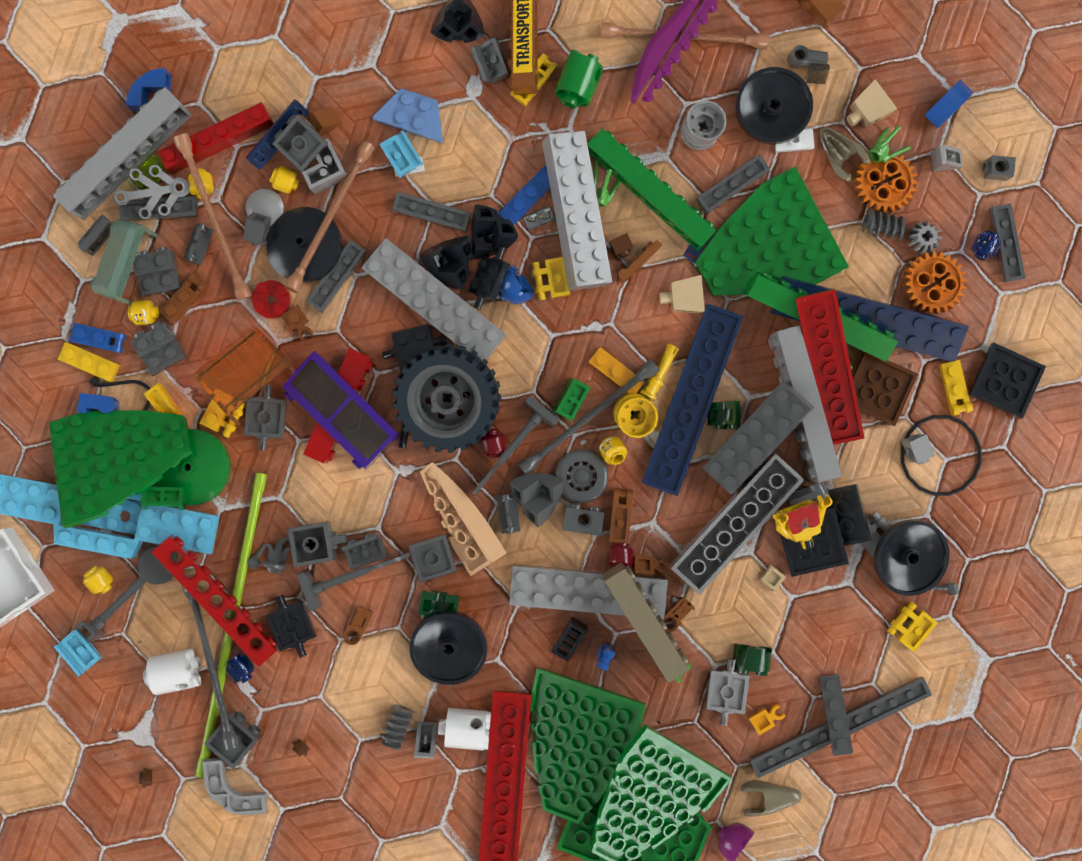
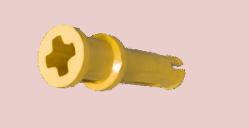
[640,344,679,401]

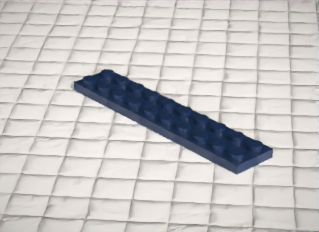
[770,276,969,362]
[641,303,743,496]

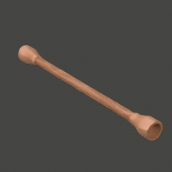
[600,22,769,49]
[173,133,252,301]
[284,140,374,293]

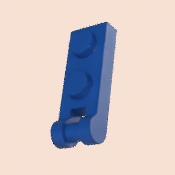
[69,323,127,353]
[596,642,616,671]

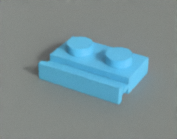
[379,131,423,178]
[54,628,102,677]

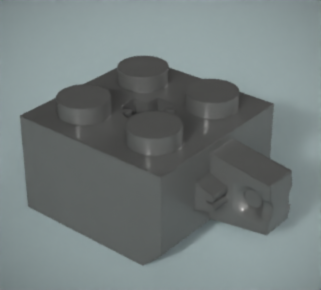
[288,521,348,567]

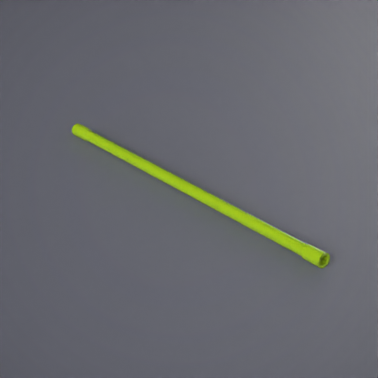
[195,472,267,778]

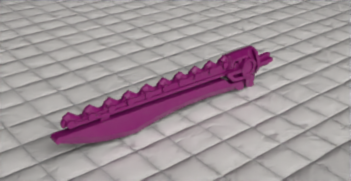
[631,0,722,104]

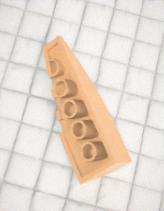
[420,462,506,576]

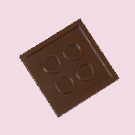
[853,352,918,426]

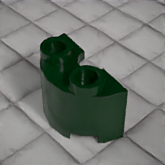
[708,401,741,429]
[418,590,460,618]
[733,643,772,676]

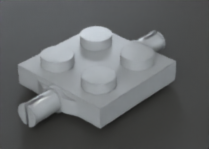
[705,658,750,726]

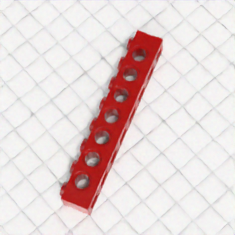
[151,534,277,667]

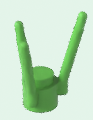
[869,126,910,163]
[593,160,621,207]

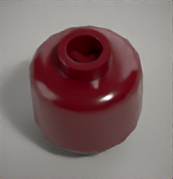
[480,428,506,458]
[608,543,634,567]

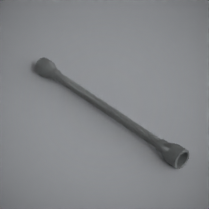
[518,359,660,475]
[182,586,240,750]

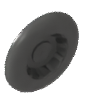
[555,449,609,503]

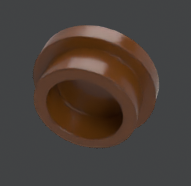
[292,739,310,756]
[139,768,152,788]

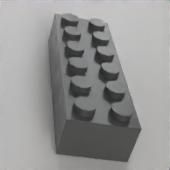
[703,381,815,494]

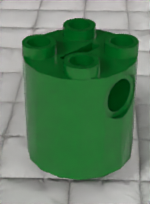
[554,50,603,109]

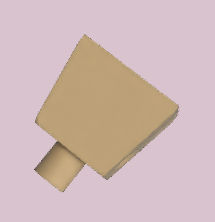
[846,80,897,128]
[659,275,705,314]

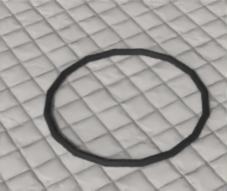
[901,415,982,496]

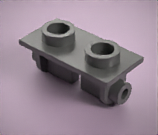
[183,223,214,266]
[497,494,520,534]

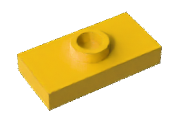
[144,382,183,415]

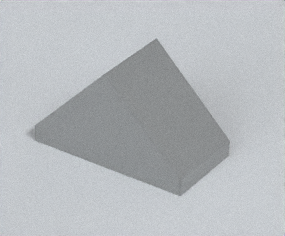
[931,145,963,171]
[414,721,437,759]

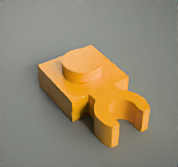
[748,704,785,735]

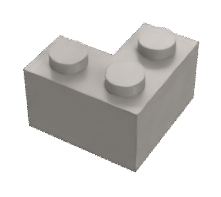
[302,138,347,195]

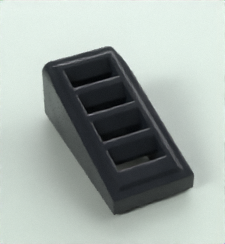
[551,617,588,662]

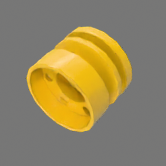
[613,393,658,438]

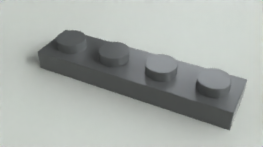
[696,154,770,214]
[392,192,471,232]
[119,196,199,221]
[989,203,1026,283]
[306,240,367,314]
[819,674,853,756]

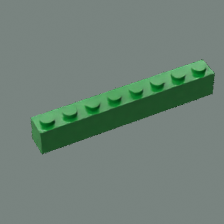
[587,128,717,251]
[746,271,898,362]

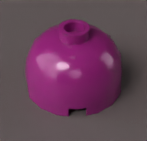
[718,823,755,861]

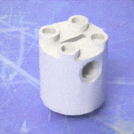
[143,649,201,695]
[438,707,491,751]

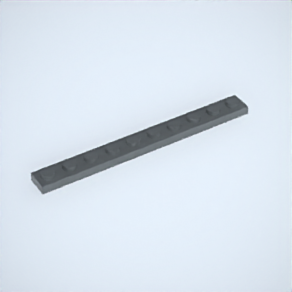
[749,676,932,778]

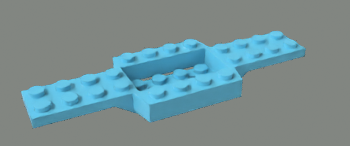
[0,474,220,559]

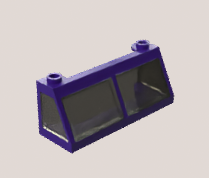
[282,351,398,471]

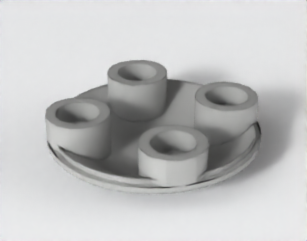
[246,189,285,225]

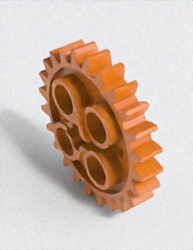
[854,151,918,213]
[903,251,968,314]

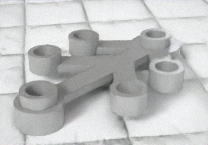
[113,165,189,219]

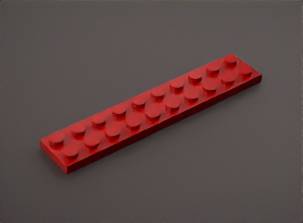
[479,690,531,861]

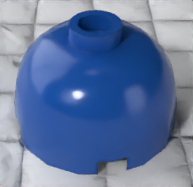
[498,265,534,305]

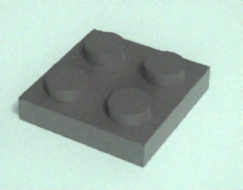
[409,534,457,582]

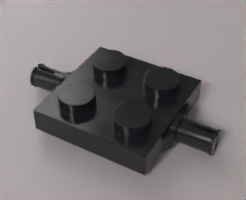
[468,247,510,310]
[382,324,447,371]
[266,594,317,658]

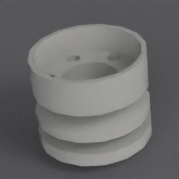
[680,101,727,151]

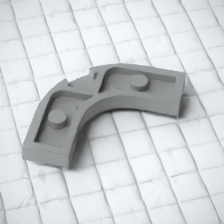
[202,758,268,815]

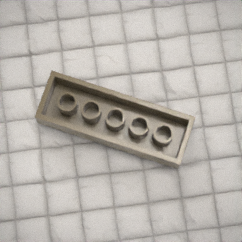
[602,563,689,683]

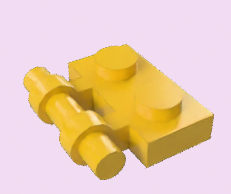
[531,257,570,301]
[200,389,246,438]
[887,601,938,653]

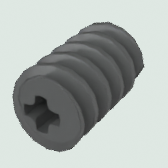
[862,209,906,241]
[379,705,415,749]

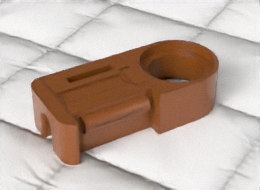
[663,597,695,632]
[343,605,373,645]

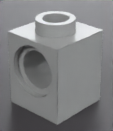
[901,433,935,465]

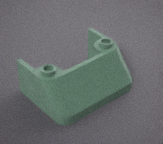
[91,219,158,305]

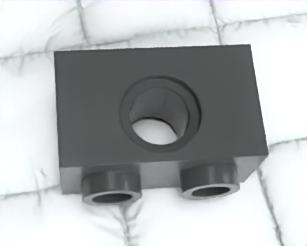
[562,504,604,536]

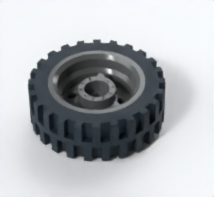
[392,344,501,453]

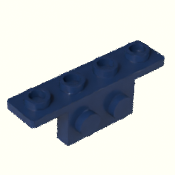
[246,99,309,170]

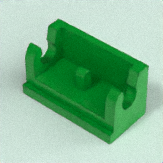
[552,378,591,421]
[141,487,185,510]

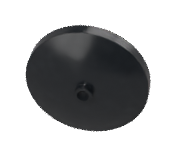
[735,67,813,145]
[266,207,342,283]
[874,519,950,596]
[409,610,487,685]

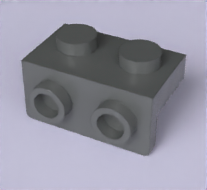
[471,37,511,84]
[341,533,388,570]

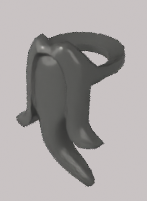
[262,536,291,574]

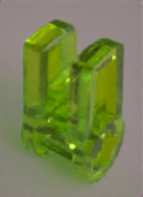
[132,154,166,190]

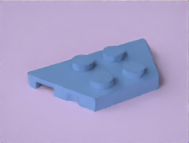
[372,88,443,144]

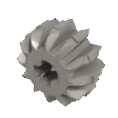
[907,221,942,254]

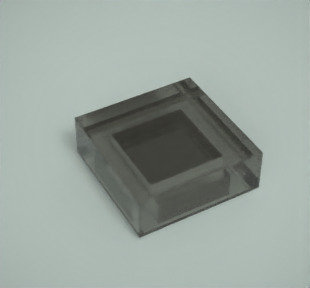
[806,63,830,84]

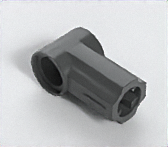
[787,45,829,70]
[789,482,831,506]

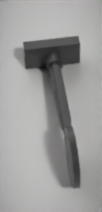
[472,396,559,496]
[76,546,177,640]
[297,552,410,611]

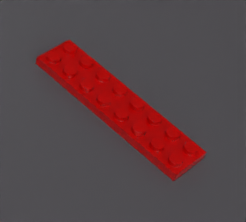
[795,288,865,445]

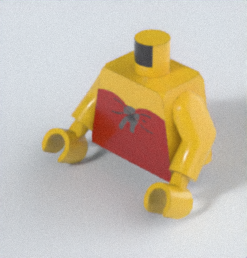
[772,494,832,549]

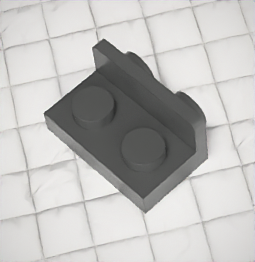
[78,215,112,256]

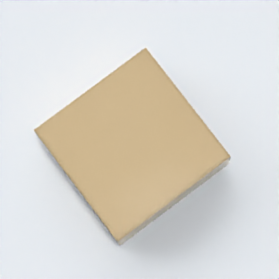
[758,565,786,592]

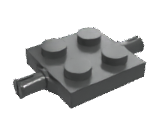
[244,385,287,450]

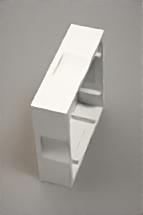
[0,527,55,628]

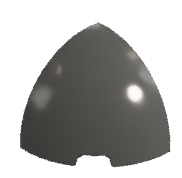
[509,473,564,528]

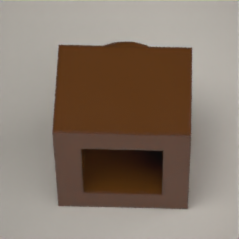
[609,233,633,258]

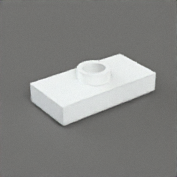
[775,129,814,153]

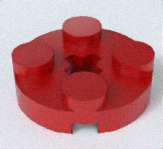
[252,280,292,319]

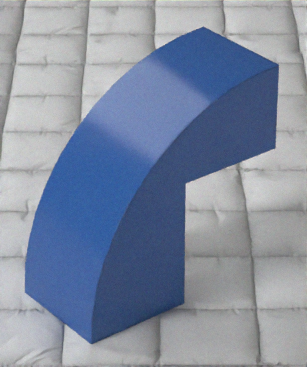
[126,68,171,111]
[925,79,974,128]

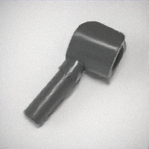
[248,543,267,570]
[930,583,959,595]

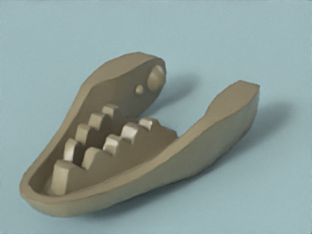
[820,127,871,182]
[742,780,802,817]

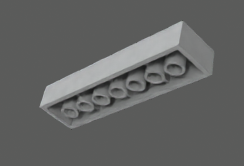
[53,87,192,220]
[542,131,612,291]
[362,238,507,361]
[768,325,842,483]
[668,454,804,595]
[509,564,668,619]

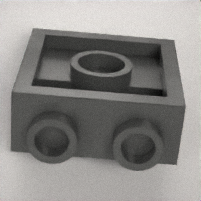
[272,114,328,172]
[133,247,181,297]
[131,322,187,376]
[204,711,262,769]

